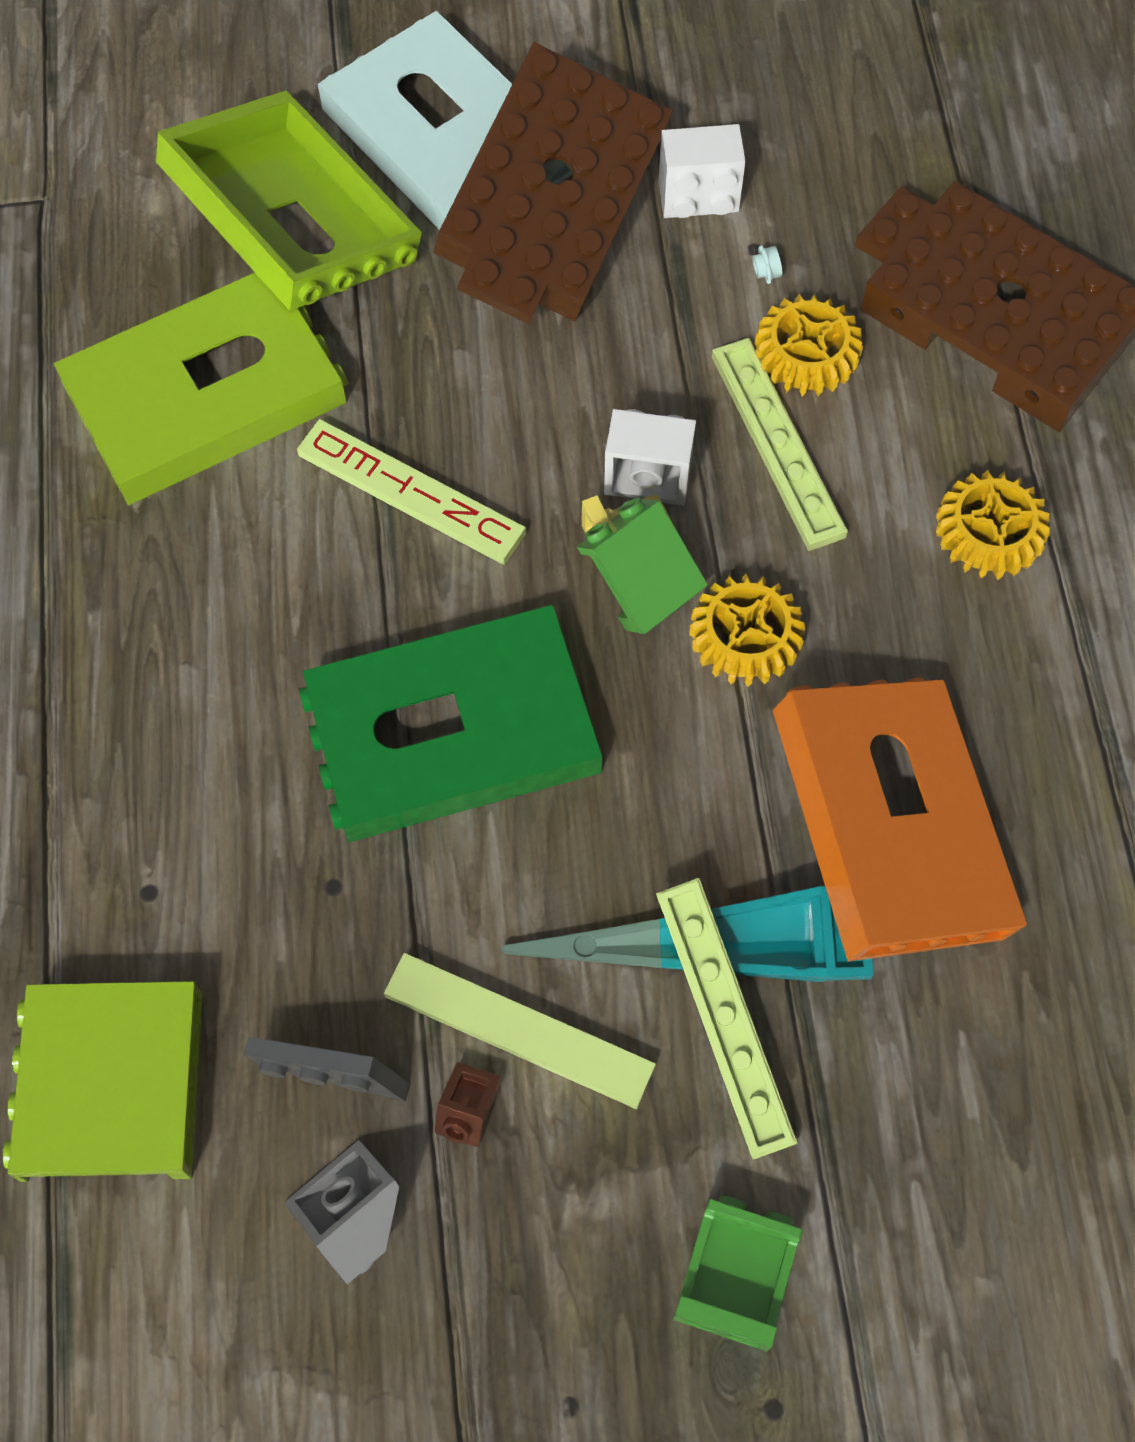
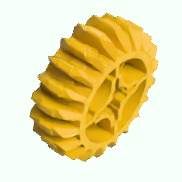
[754,294,863,397]
[936,470,1050,580]
[689,573,805,687]

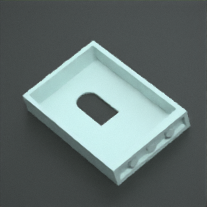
[318,11,572,230]

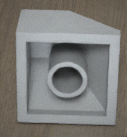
[284,1140,399,1284]

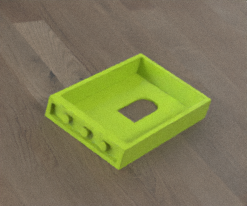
[156,90,422,311]
[53,272,348,506]

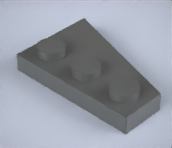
[243,1037,410,1102]

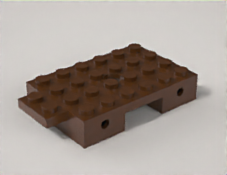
[434,42,673,324]
[855,181,1135,433]

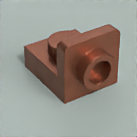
[434,1062,501,1147]

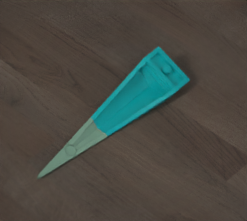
[501,886,874,982]

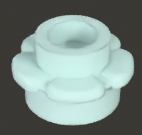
[752,245,782,284]

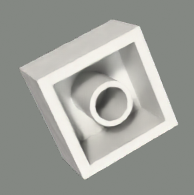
[658,124,745,218]
[604,409,696,506]

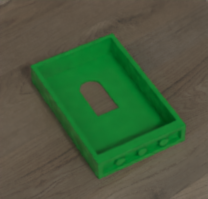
[298,605,602,843]

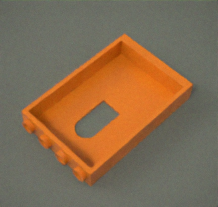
[772,677,1027,961]

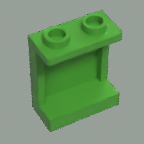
[577,497,708,634]
[673,1195,803,1352]

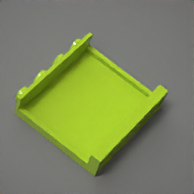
[3,981,203,1182]

